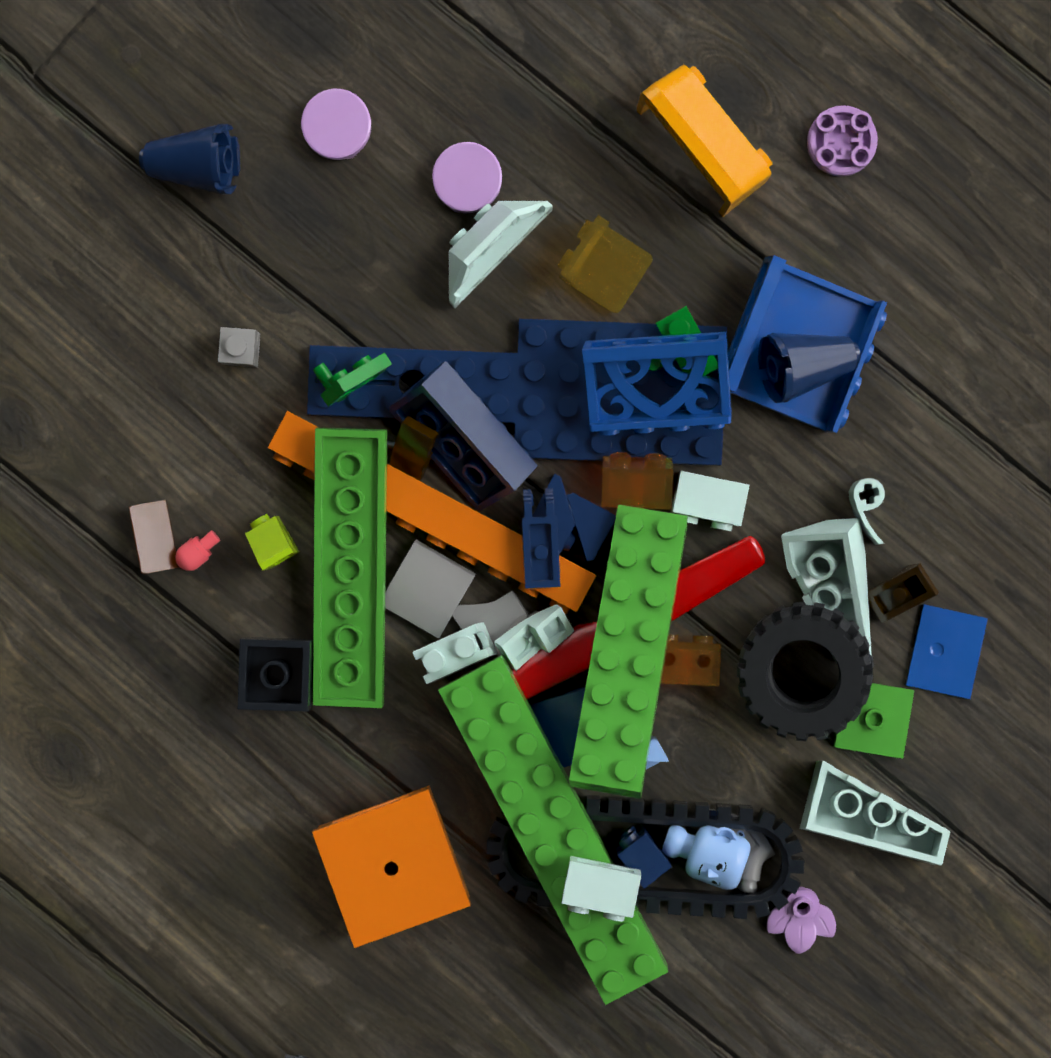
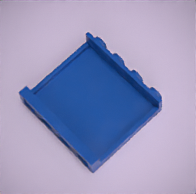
[717,255,887,433]

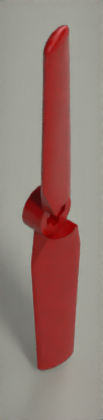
[510,536,765,699]

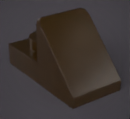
[868,563,939,623]

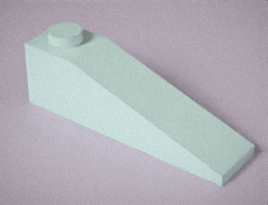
[781,518,872,663]

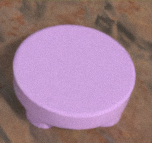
[301,89,371,160]
[807,106,878,177]
[432,142,502,213]

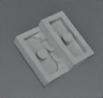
[385,540,476,638]

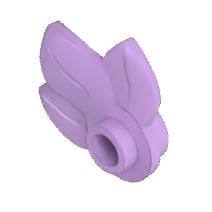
[767,887,836,954]

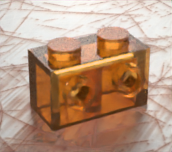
[601,452,673,509]
[661,634,721,686]

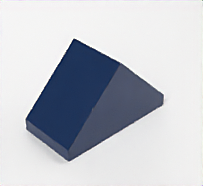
[567,493,616,562]

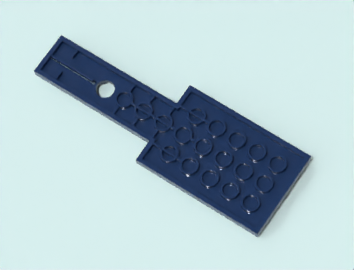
[307,319,727,466]

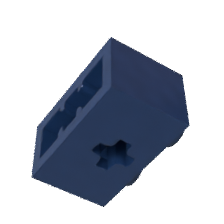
[615,825,672,889]

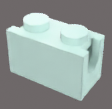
[670,471,750,531]
[412,622,498,684]
[562,856,641,921]

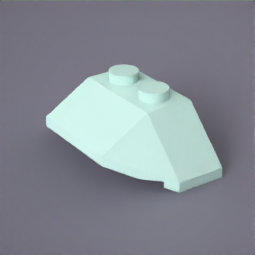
[449,201,553,308]

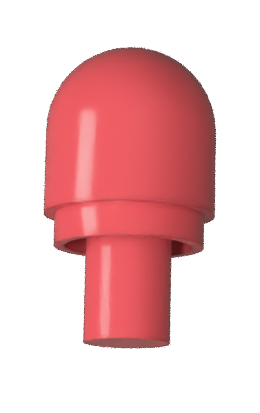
[175,530,221,571]

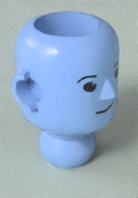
[662,825,751,890]

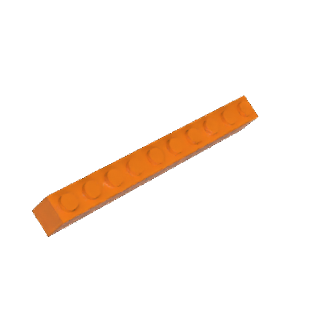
[268,411,596,614]

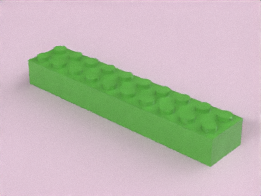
[438,654,668,1005]

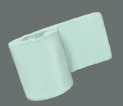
[849,478,885,545]

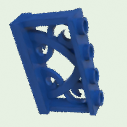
[582,332,732,435]

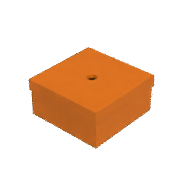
[312,785,471,948]

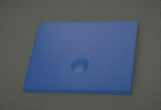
[905,604,988,699]

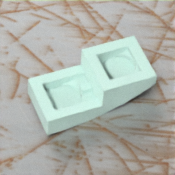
[494,604,574,671]

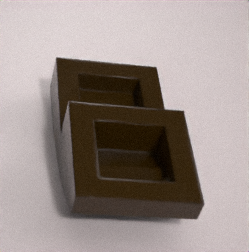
[390,416,438,481]

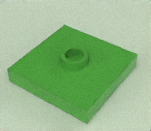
[833,683,915,759]

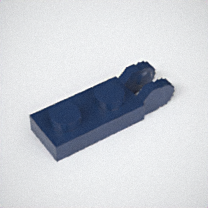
[522,488,561,589]

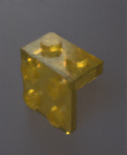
[558,215,652,313]

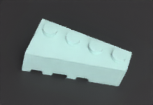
[800,760,950,865]

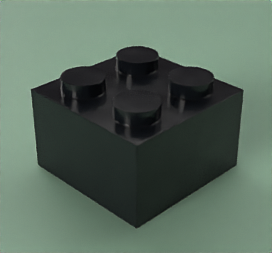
[238,637,314,712]

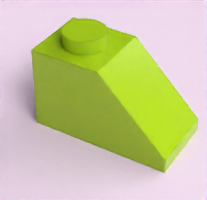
[245,514,300,571]

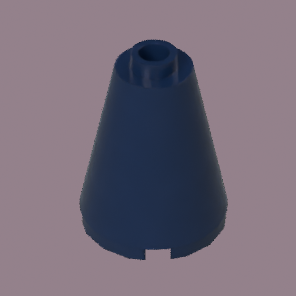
[139,124,240,195]
[758,333,861,403]

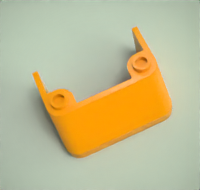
[636,64,773,217]

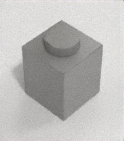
[218,327,260,368]

